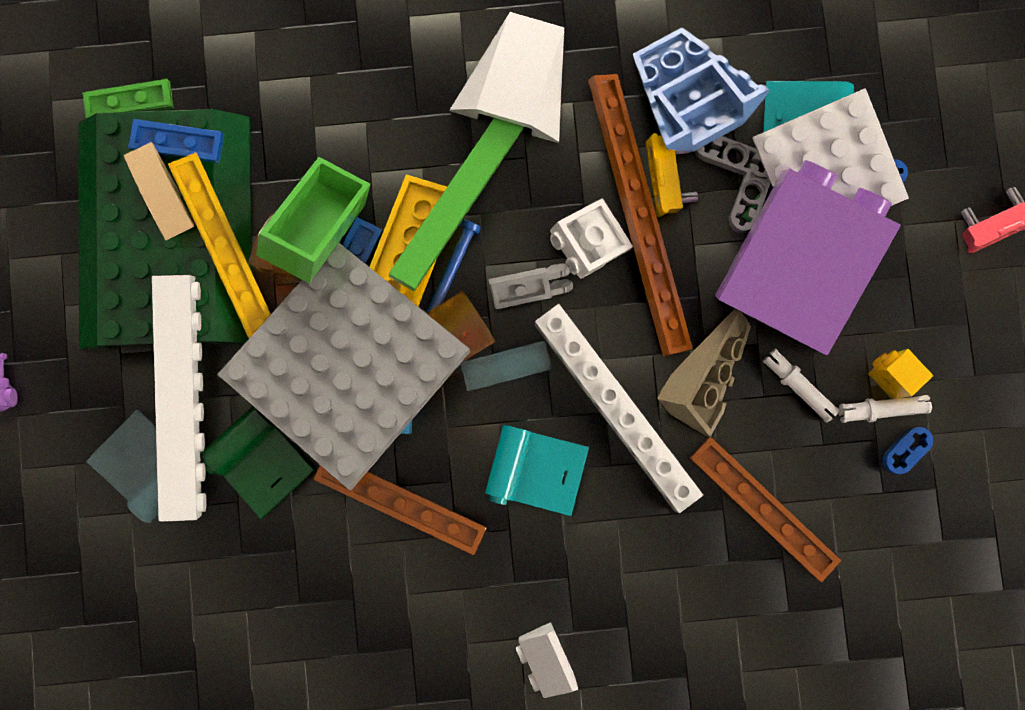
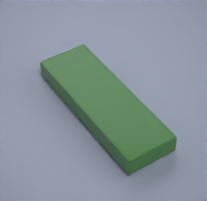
[82,79,174,118]

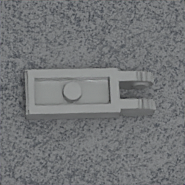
[489,263,573,309]

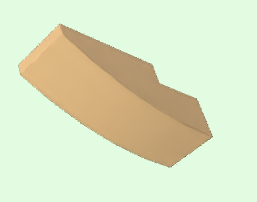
[124,142,195,240]

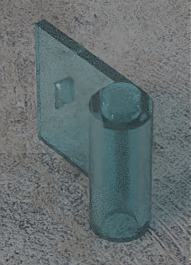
[86,410,158,523]

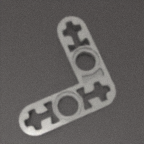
[694,136,770,233]

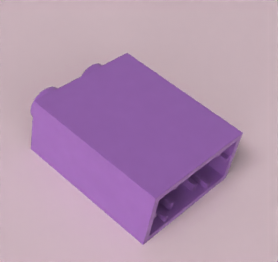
[715,160,901,355]

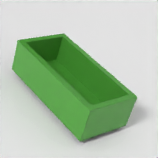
[256,157,370,284]

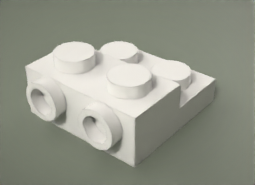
[550,198,633,279]

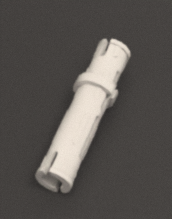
[762,348,840,423]
[839,395,932,423]

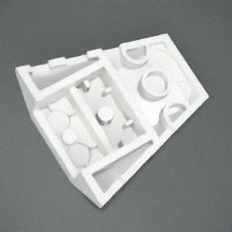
[450,12,564,143]

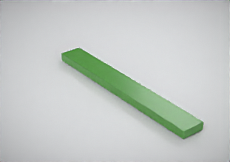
[389,118,524,292]

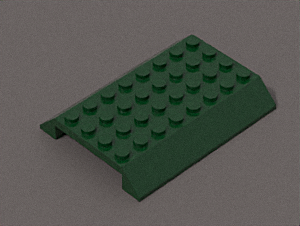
[78,109,253,350]

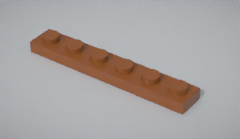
[689,437,841,583]
[313,465,487,555]

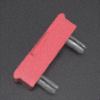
[961,187,1025,253]

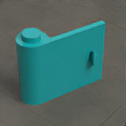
[763,81,854,133]
[485,425,589,516]

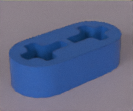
[882,427,933,474]

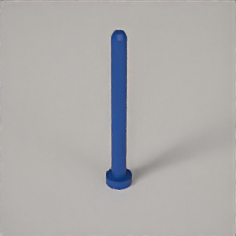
[426,219,481,320]

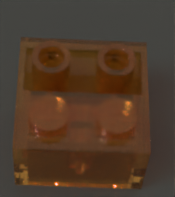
[426,291,496,363]

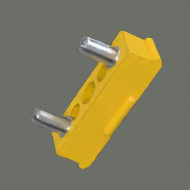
[646,133,698,217]

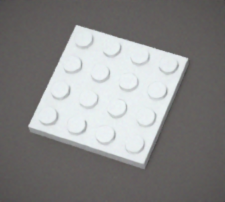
[752,88,909,206]

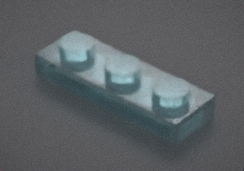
[460,341,552,392]

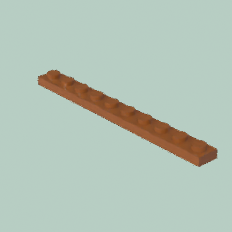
[588,74,693,357]

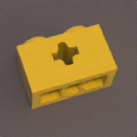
[868,349,934,399]

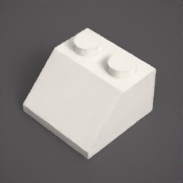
[516,622,578,698]

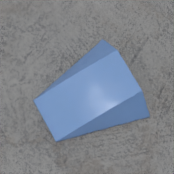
[633,28,769,152]

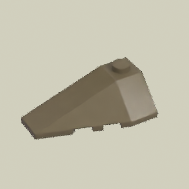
[657,308,751,437]

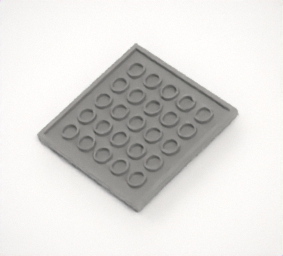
[218,243,471,490]

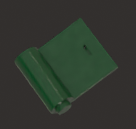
[200,406,314,519]

